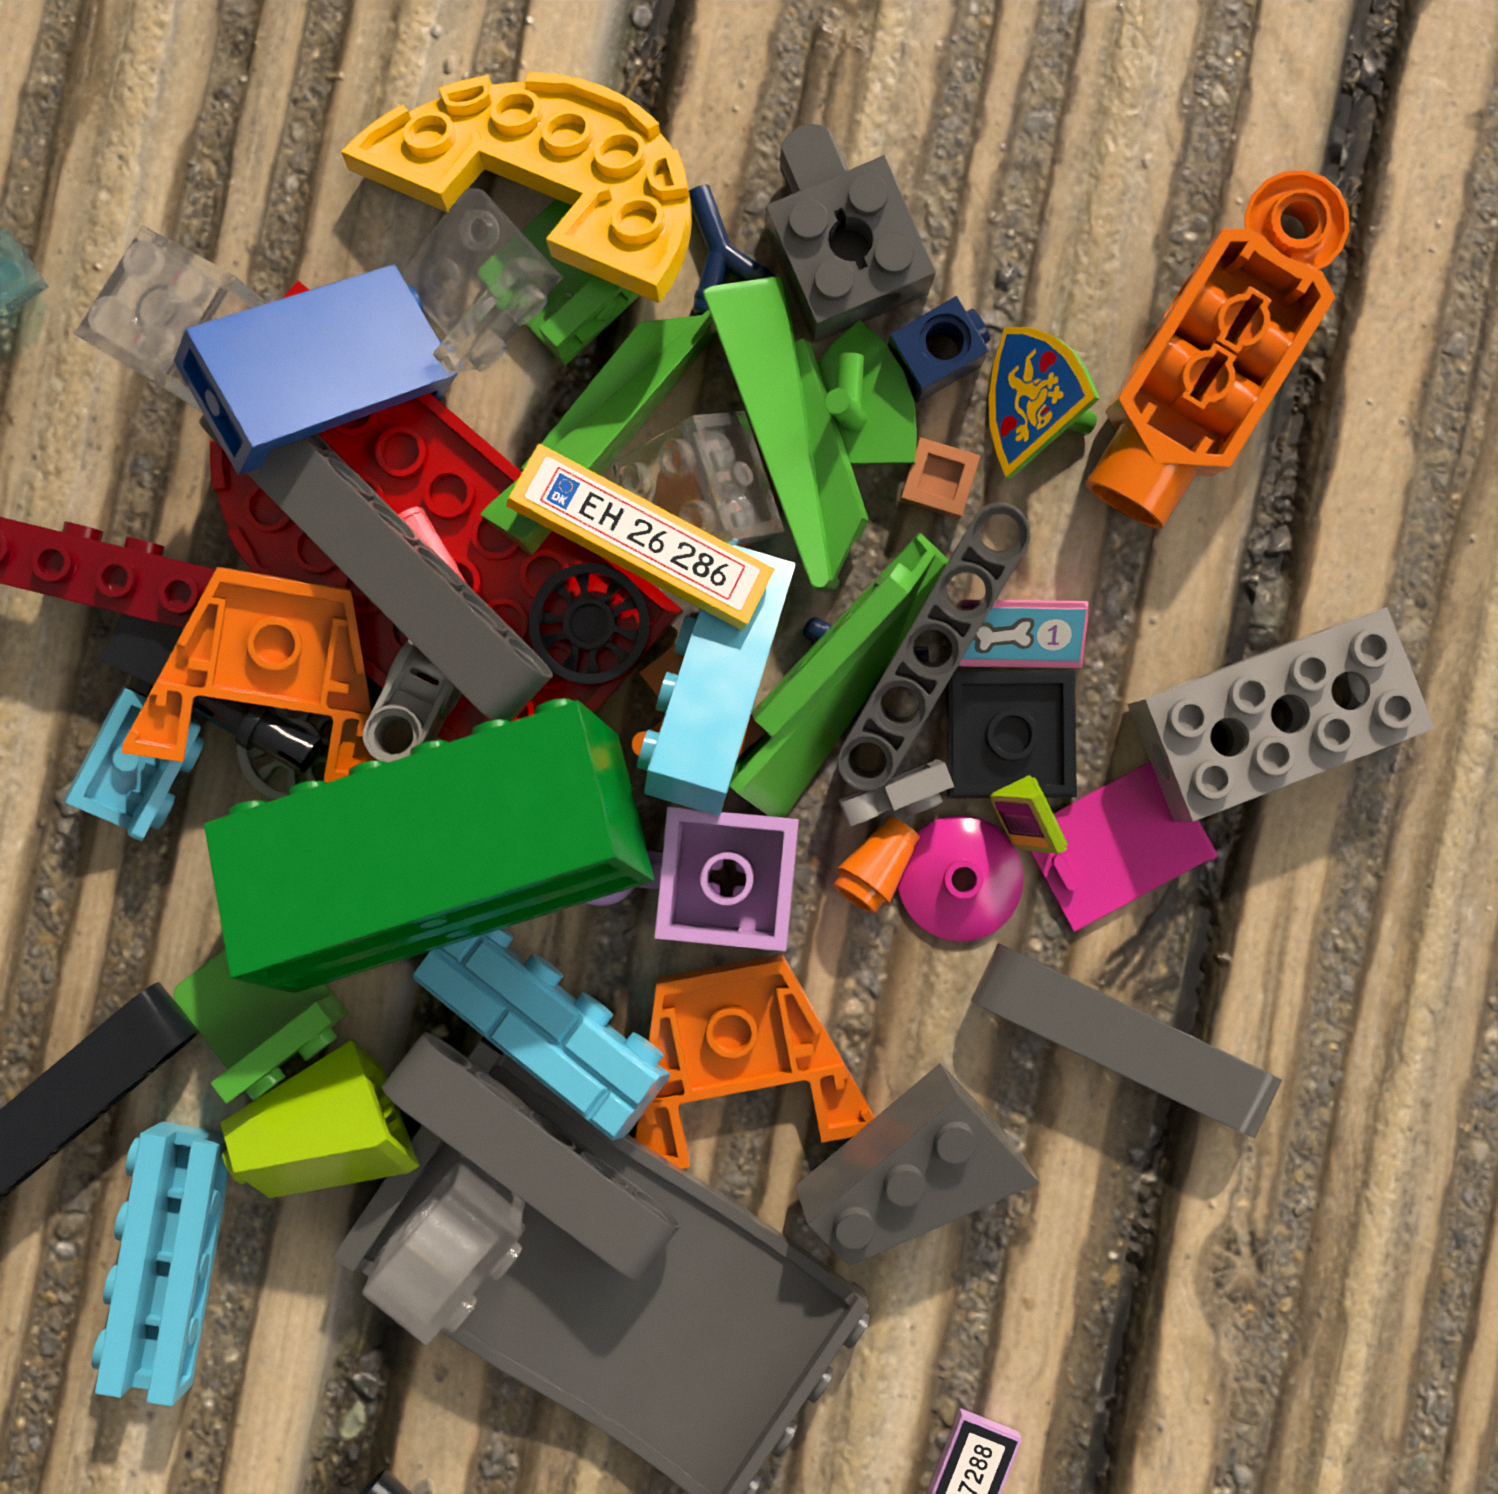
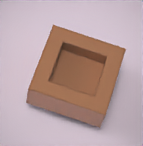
[899,437,981,520]

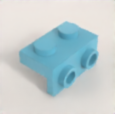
[64,685,204,841]

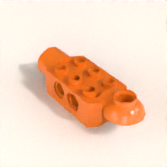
[1085,170,1350,529]

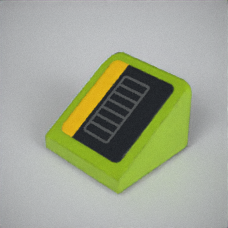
[990,775,1068,854]

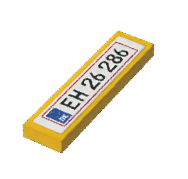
[506,444,775,631]

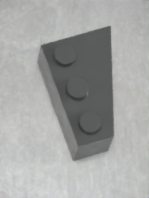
[796,1063,1040,1267]

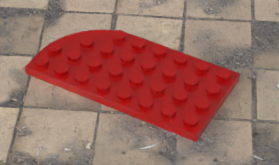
[210,280,683,742]

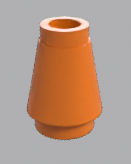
[833,816,920,915]

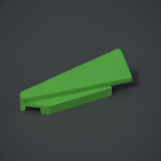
[703,276,869,592]
[480,310,718,556]
[729,533,948,818]

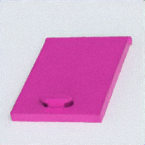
[1030,762,1218,932]

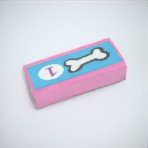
[956,599,1088,669]

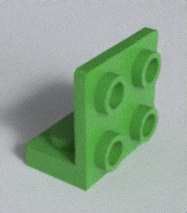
[480,199,640,366]

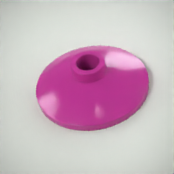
[898,815,1024,942]

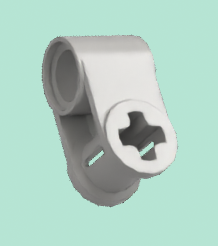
[363,640,462,763]

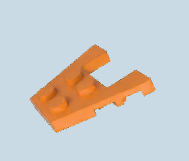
[121,567,378,783]
[635,954,875,1169]

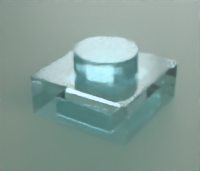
[0,227,49,319]

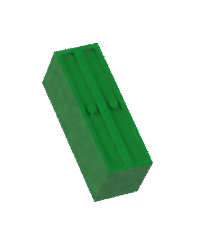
[204,699,655,993]

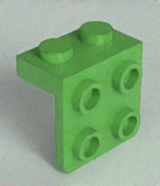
[173,949,350,1104]

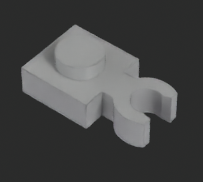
[838,759,954,826]

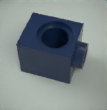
[887,296,990,403]

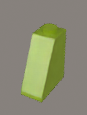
[220,1040,419,1198]

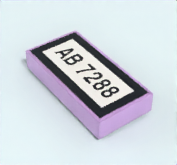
[926,1408,1022,1494]

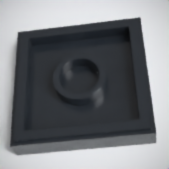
[946,671,1077,798]

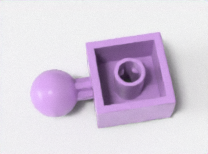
[586,807,799,951]

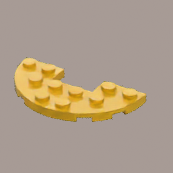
[341,72,692,303]

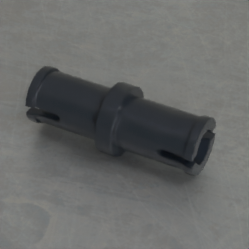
[192,695,322,775]

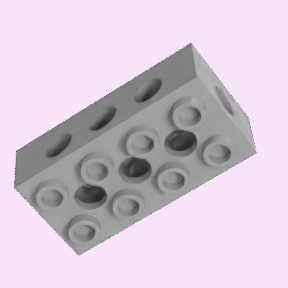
[1127,607,1435,822]

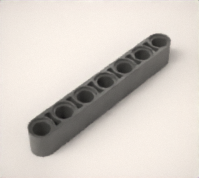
[199,414,553,722]

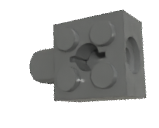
[765,124,936,343]

